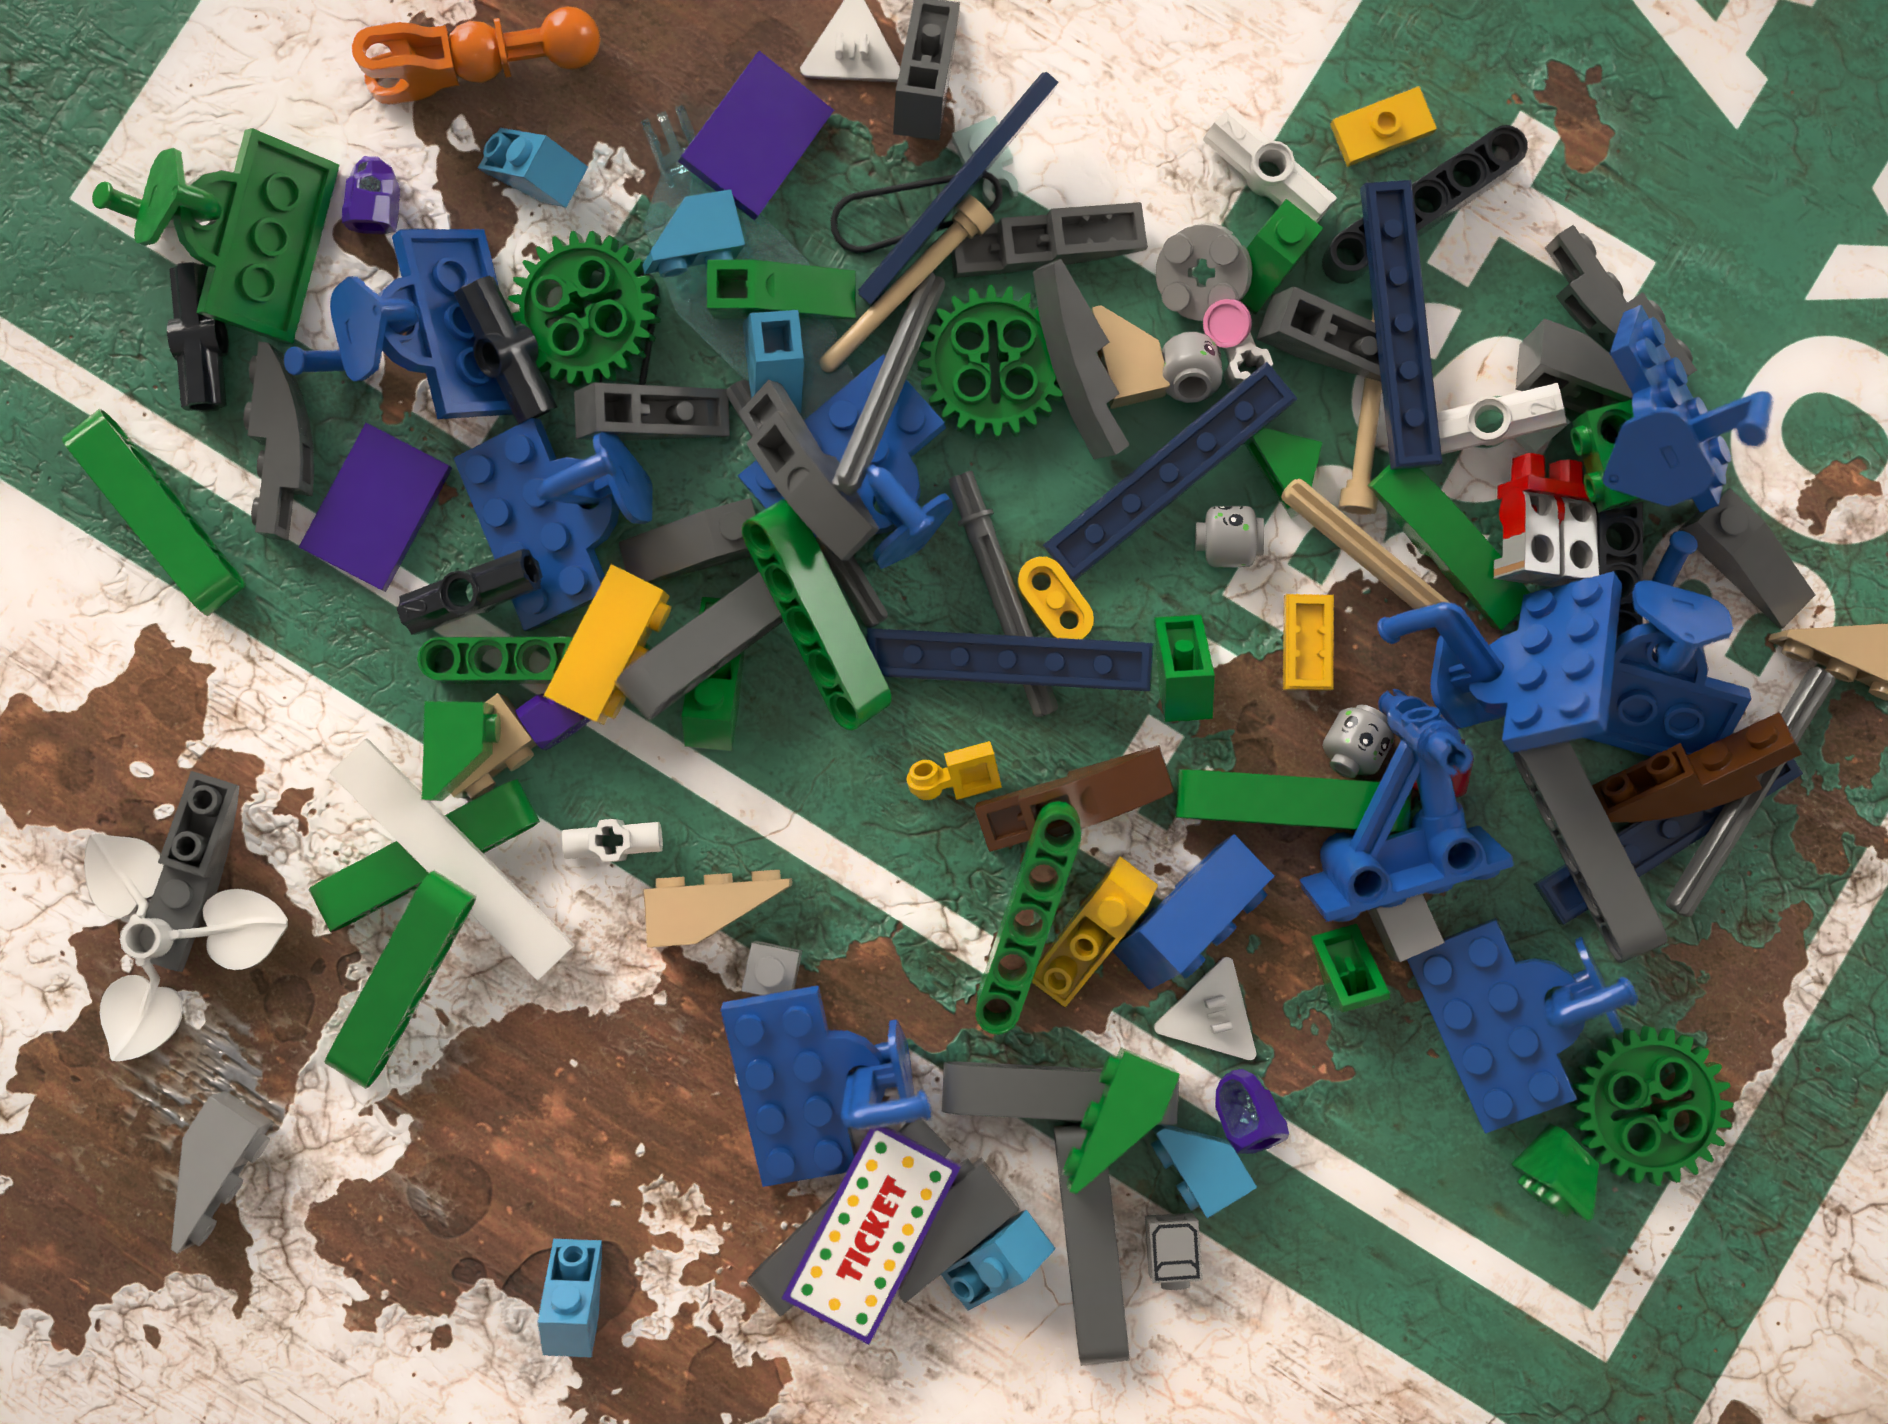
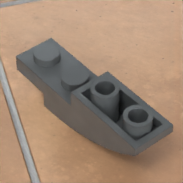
[1545,224,1697,377]
[243,342,314,541]
[739,380,879,561]
[132,771,240,972]

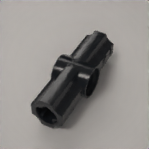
[167,262,229,412]
[454,275,557,424]
[397,549,543,635]

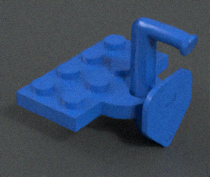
[284,229,514,419]
[1603,305,1774,513]
[738,354,953,569]
[454,418,653,631]
[1583,531,1751,757]
[1377,571,1622,753]
[1407,918,1638,1134]
[721,985,932,1187]

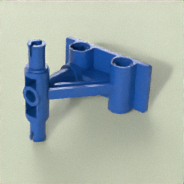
[1300,689,1514,922]

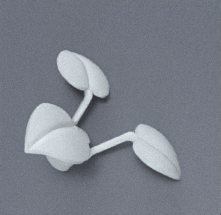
[84,833,288,1061]

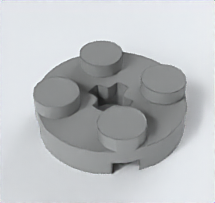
[1155,223,1252,321]

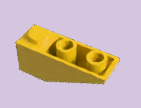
[1032,856,1158,1007]

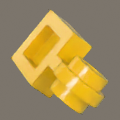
[907,741,1002,800]

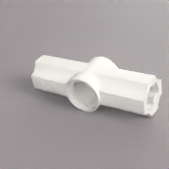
[1203,106,1337,223]
[1437,383,1567,454]

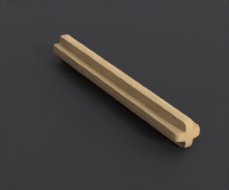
[1281,479,1450,609]

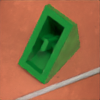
[1245,428,1322,519]
[1311,923,1390,1012]

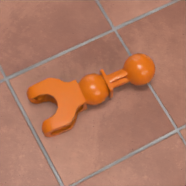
[352,7,600,104]

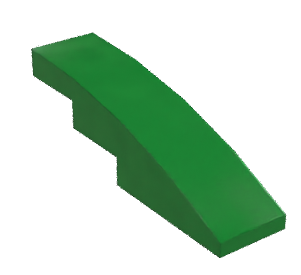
[1368,464,1530,630]

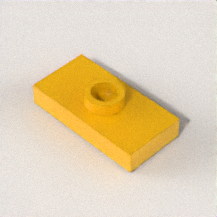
[1330,86,1437,167]
[1283,594,1334,691]

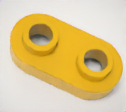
[1017,557,1094,639]

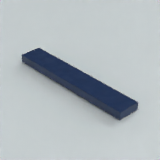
[858,71,1059,306]
[1360,180,1442,470]
[1043,362,1298,582]
[866,628,1154,691]
[1534,759,1803,925]

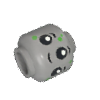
[1161,332,1222,403]
[1196,506,1264,567]
[1322,705,1395,778]

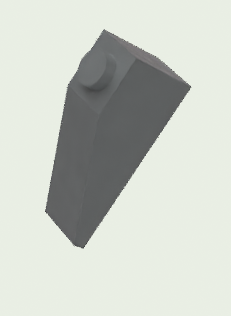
[893,0,960,141]
[1257,286,1381,382]
[1515,318,1633,414]
[574,383,730,441]
[1678,488,1815,629]
[618,498,758,584]
[899,1157,1019,1303]

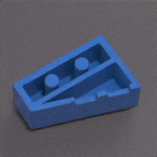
[1112,834,1274,990]

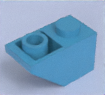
[478,128,588,208]
[642,189,745,278]
[742,310,804,414]
[1151,1125,1257,1218]
[941,1210,1056,1311]
[537,1239,602,1357]

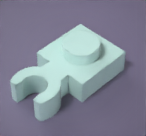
[952,116,1019,207]

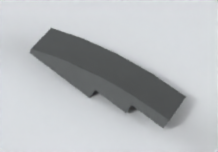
[951,202,1148,278]
[1033,259,1130,459]

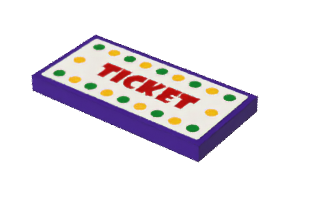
[782,1126,961,1345]

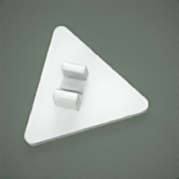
[800,0,900,82]
[1154,957,1256,1060]

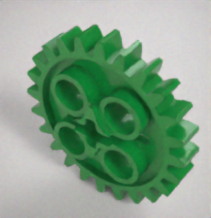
[508,231,661,387]
[918,285,1063,440]
[1570,1025,1734,1186]

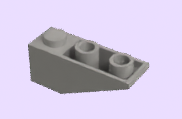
[171,1091,273,1254]

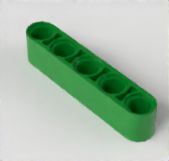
[62,408,246,616]
[742,499,892,731]
[417,637,653,684]
[1176,769,1412,833]
[308,779,540,932]
[975,801,1082,1035]
[324,870,476,1089]

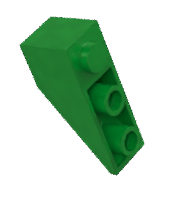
[707,260,856,319]
[681,597,744,751]
[1062,1047,1180,1194]
[1511,1123,1599,1222]

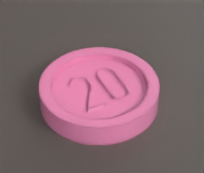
[1203,299,1252,348]

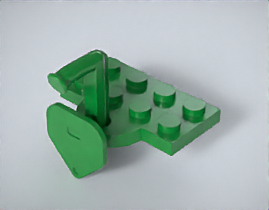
[92,128,340,344]

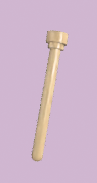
[819,194,995,373]
[1338,312,1382,515]

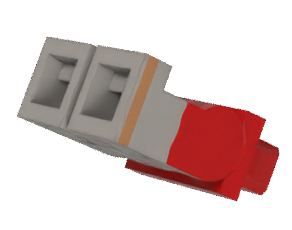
[1494,453,1599,587]

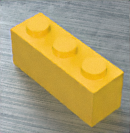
[544,564,671,725]

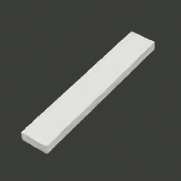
[329,738,574,981]

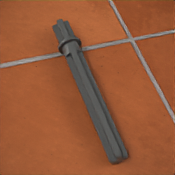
[948,471,1058,717]

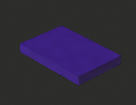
[678,51,834,221]
[299,423,453,592]

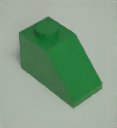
[1240,199,1323,315]
[1154,614,1215,722]
[421,701,501,801]

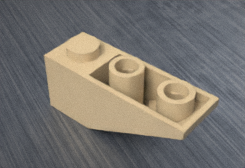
[1768,624,1888,701]
[643,870,792,948]

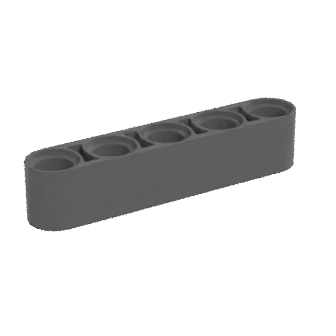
[614,572,784,721]
[1513,741,1667,963]
[941,1061,1180,1125]
[746,1119,951,1317]
[1054,1123,1129,1366]

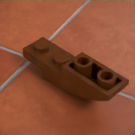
[1592,712,1802,822]
[974,745,1174,852]

